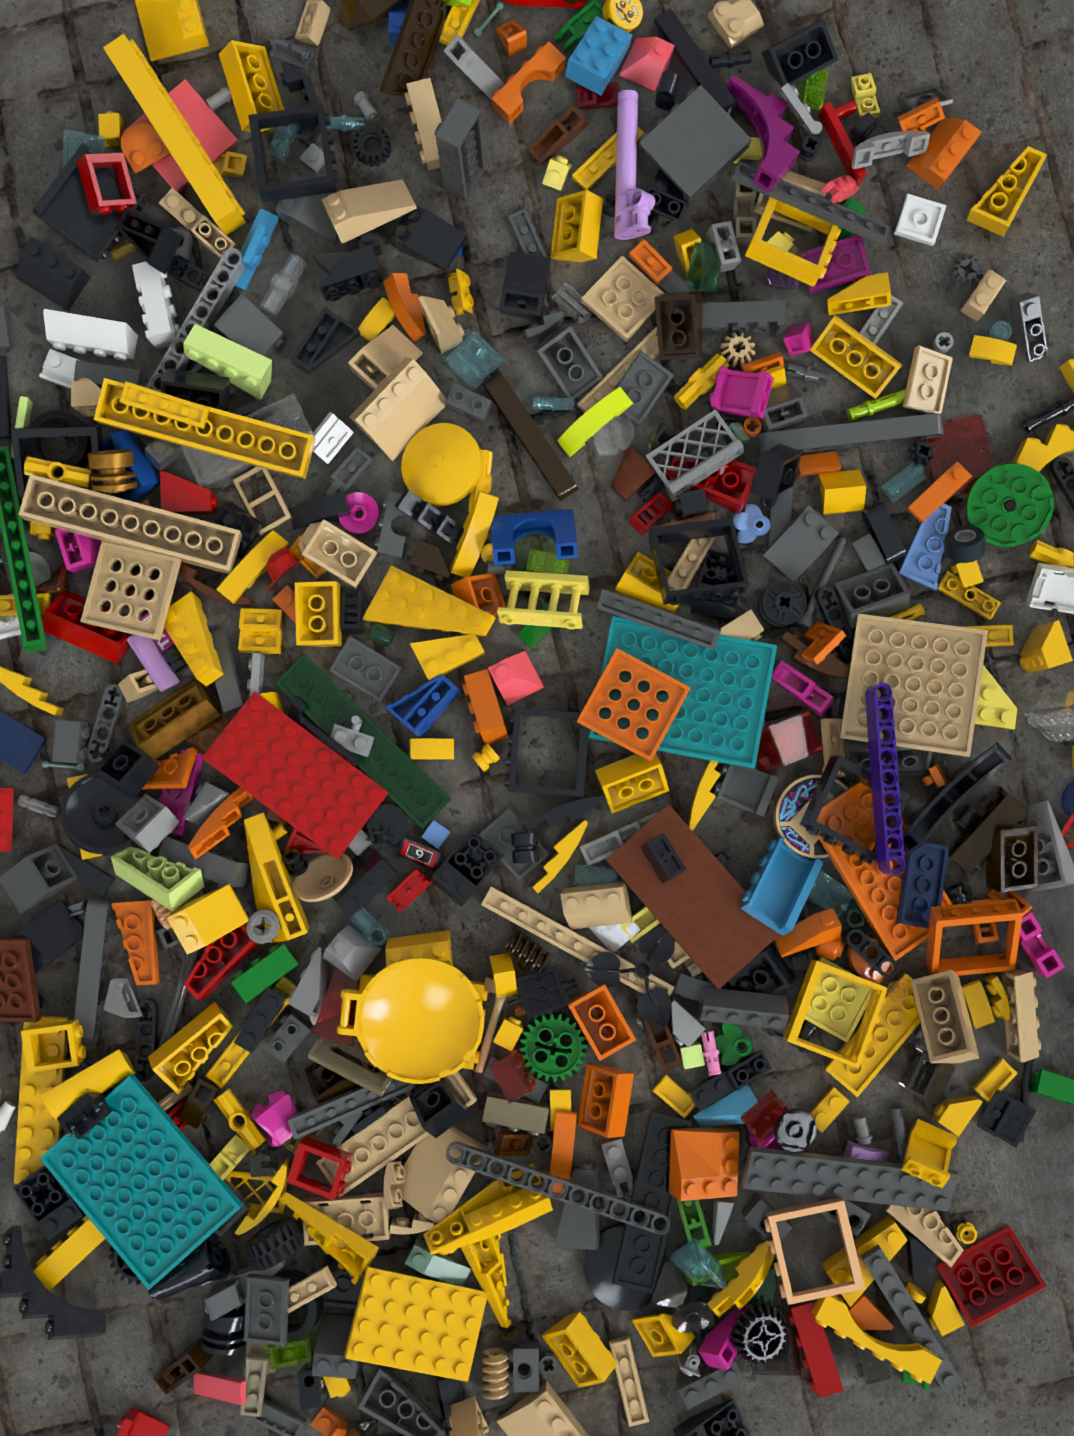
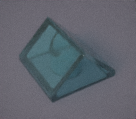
[669,1238,726,1289]

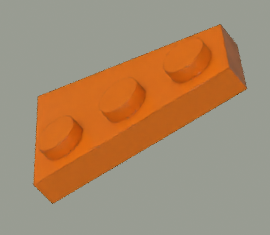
[142,747,198,789]

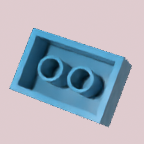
[565,16,632,96]

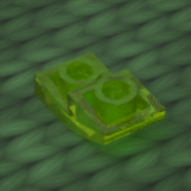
[802,69,829,110]

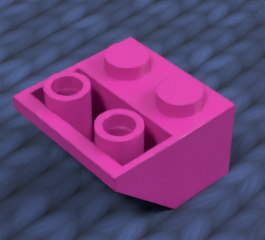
[55,529,109,573]

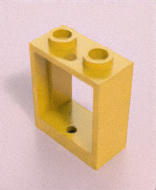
[21,1019,86,1073]

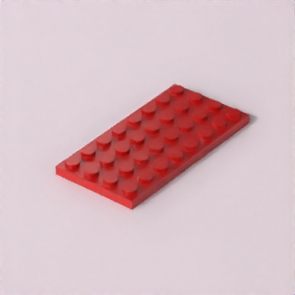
[202,691,389,860]

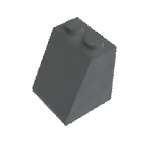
[214,293,287,359]
[0,843,78,914]
[312,1312,361,1379]

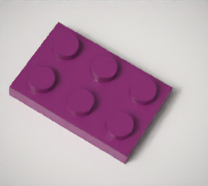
[802,235,871,294]

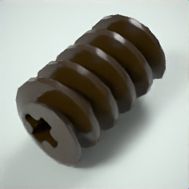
[502,932,550,974]

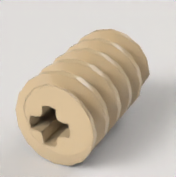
[482,1348,509,1400]

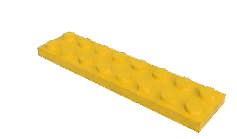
[14,1016,69,1184]

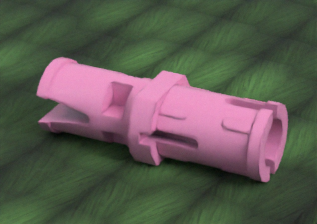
[701,1031,721,1076]

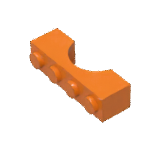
[491,42,566,125]

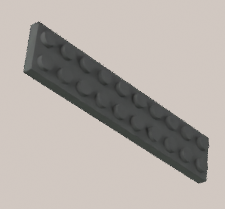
[742,1146,958,1211]

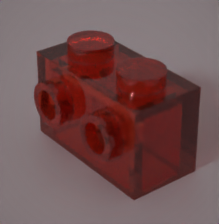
[489,1049,536,1104]

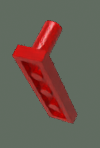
[818,100,867,185]

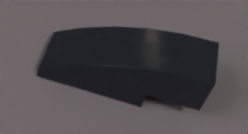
[289,491,351,530]

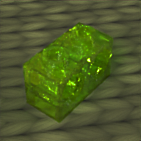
[526,549,571,574]

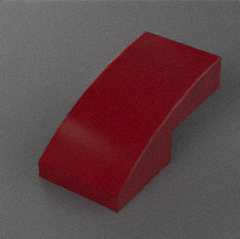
[576,82,620,109]

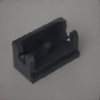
[640,833,687,884]
[57,1092,111,1139]

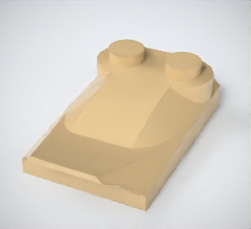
[298,519,377,588]

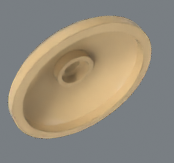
[293,853,353,902]

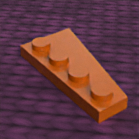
[111,900,159,986]

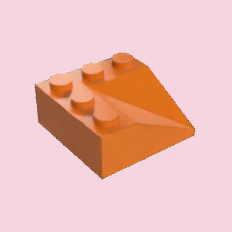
[669,1126,739,1201]

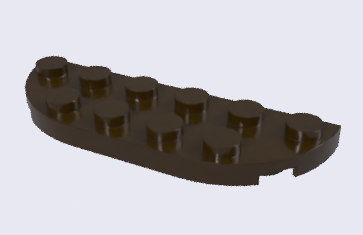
[379,0,446,96]

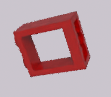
[77,153,137,215]
[287,1136,352,1200]

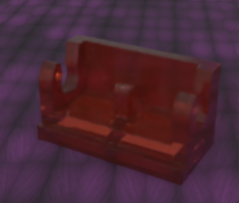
[740,1090,790,1143]

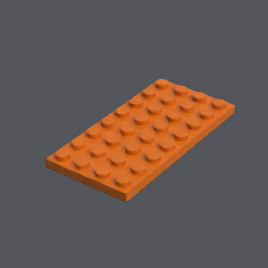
[816,782,953,961]

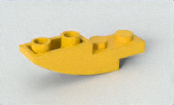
[707,1240,775,1317]

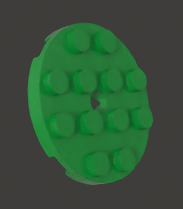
[966,463,1054,547]

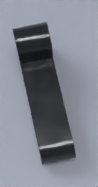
[655,71,737,119]

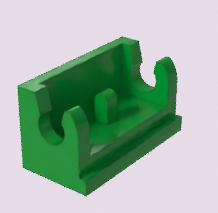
[1030,1069,1074,1105]

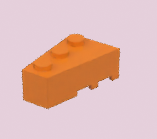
[462,669,508,745]

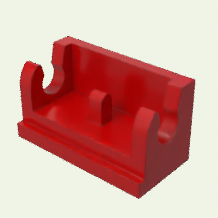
[386,868,432,911]

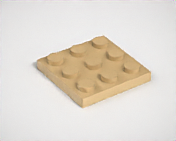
[581,256,664,342]

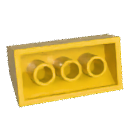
[219,40,284,132]

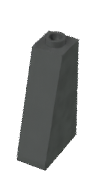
[555,1163,601,1250]

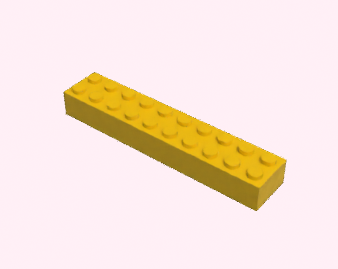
[103,34,246,236]
[94,378,316,479]

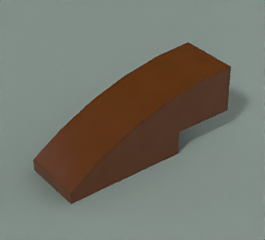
[528,104,590,165]
[642,1018,683,1072]

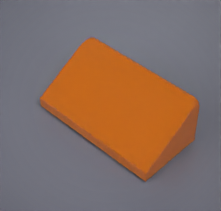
[797,451,841,477]

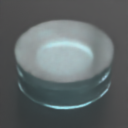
[989,321,1012,341]

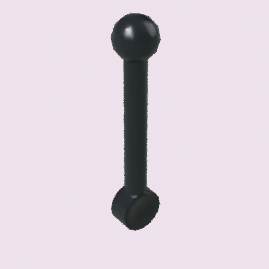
[767,1028,807,1053]

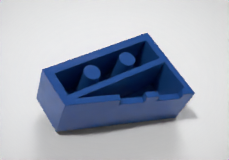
[385,674,461,738]

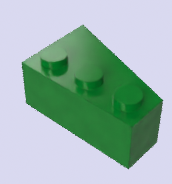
[229,944,298,1005]

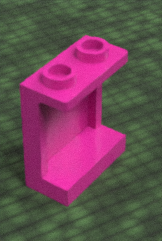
[710,366,774,419]

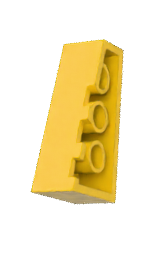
[966,146,1047,237]
[821,1215,907,1307]

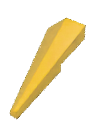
[280,1192,379,1285]
[461,1234,512,1328]

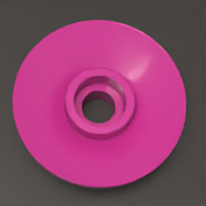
[339,492,379,534]

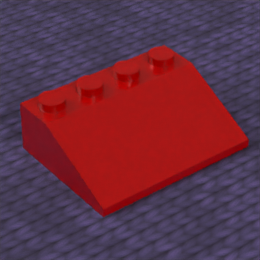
[936,1226,1047,1329]

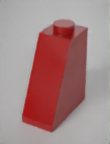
[160,471,218,516]

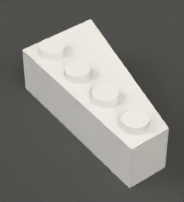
[132,262,180,350]

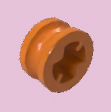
[742,417,762,437]

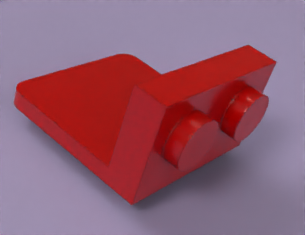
[114,1407,169,1436]

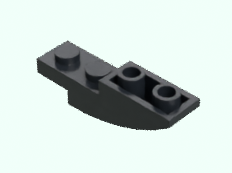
[688,1050,772,1111]

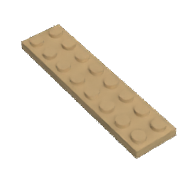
[316,1071,477,1197]

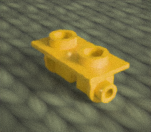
[448,268,474,315]

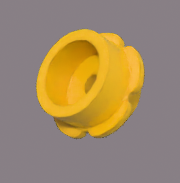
[956,1222,977,1244]

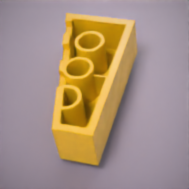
[164,592,224,687]
[148,1002,233,1095]

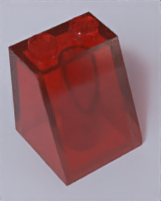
[757,712,823,772]

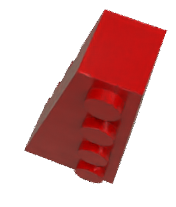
[184,922,259,1000]
[787,1300,844,1398]

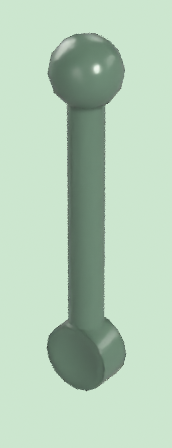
[474,1,504,38]
[41,760,86,772]

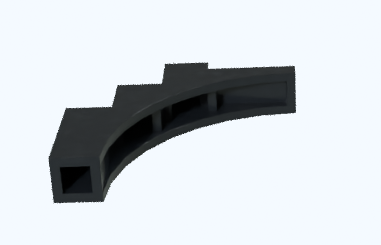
[902,742,1012,855]
[0,1226,106,1340]

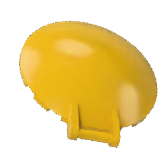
[337,957,484,1084]

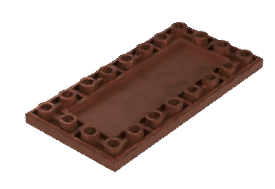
[605,804,780,989]

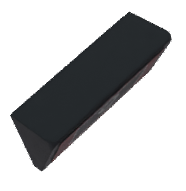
[397,836,443,871]

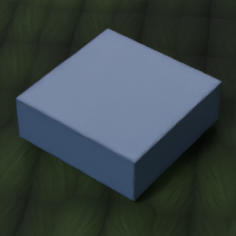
[422,820,450,849]

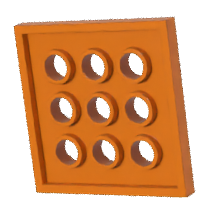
[577,648,691,762]

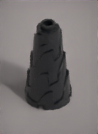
[148,1235,231,1300]

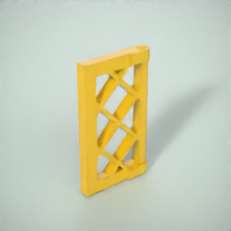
[225,1171,288,1214]

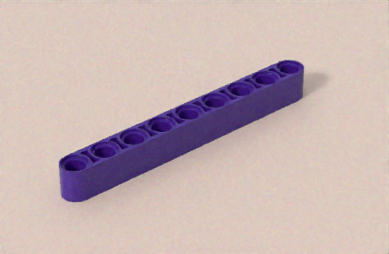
[865,683,905,875]

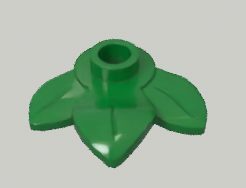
[715,1023,753,1066]

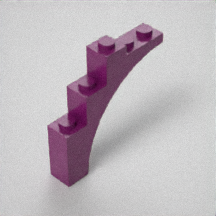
[726,75,800,193]

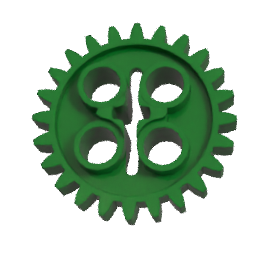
[519,1013,587,1082]

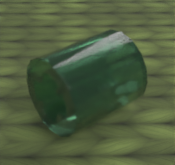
[369,622,396,647]

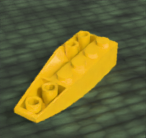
[244,812,310,943]
[423,1163,553,1255]

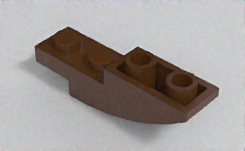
[778,631,850,679]

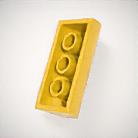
[810,315,902,399]
[40,1050,136,1121]

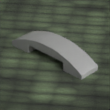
[851,131,930,169]

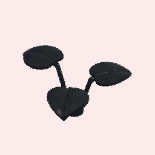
[584,926,674,1026]

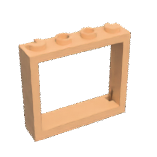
[764,1197,865,1305]

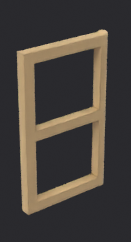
[233,466,292,536]

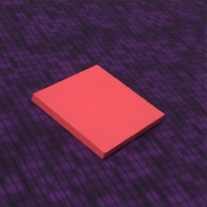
[123,79,239,193]

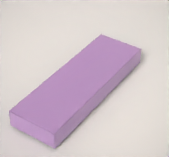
[127,635,180,692]

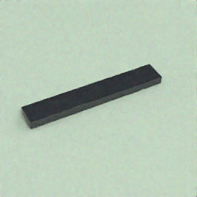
[654,10,736,110]

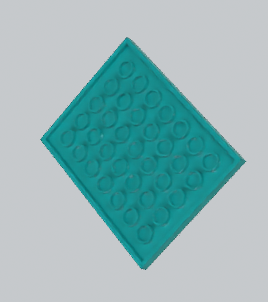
[589,616,777,769]
[39,1074,243,1290]

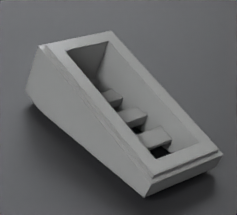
[711,1197,734,1245]

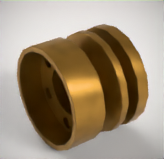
[87,450,137,493]

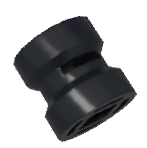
[162,646,188,673]

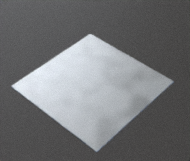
[589,921,641,953]

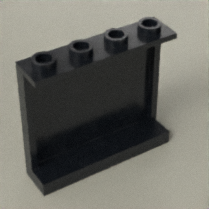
[33,143,147,263]

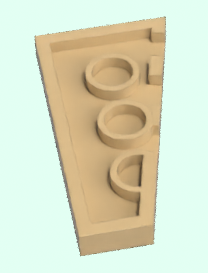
[884,1205,964,1267]

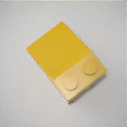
[167,884,249,954]

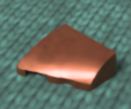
[611,445,656,502]

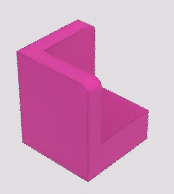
[783,321,815,356]

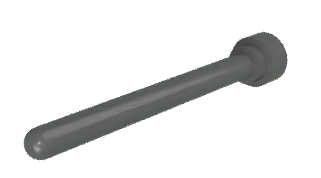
[795,537,847,629]

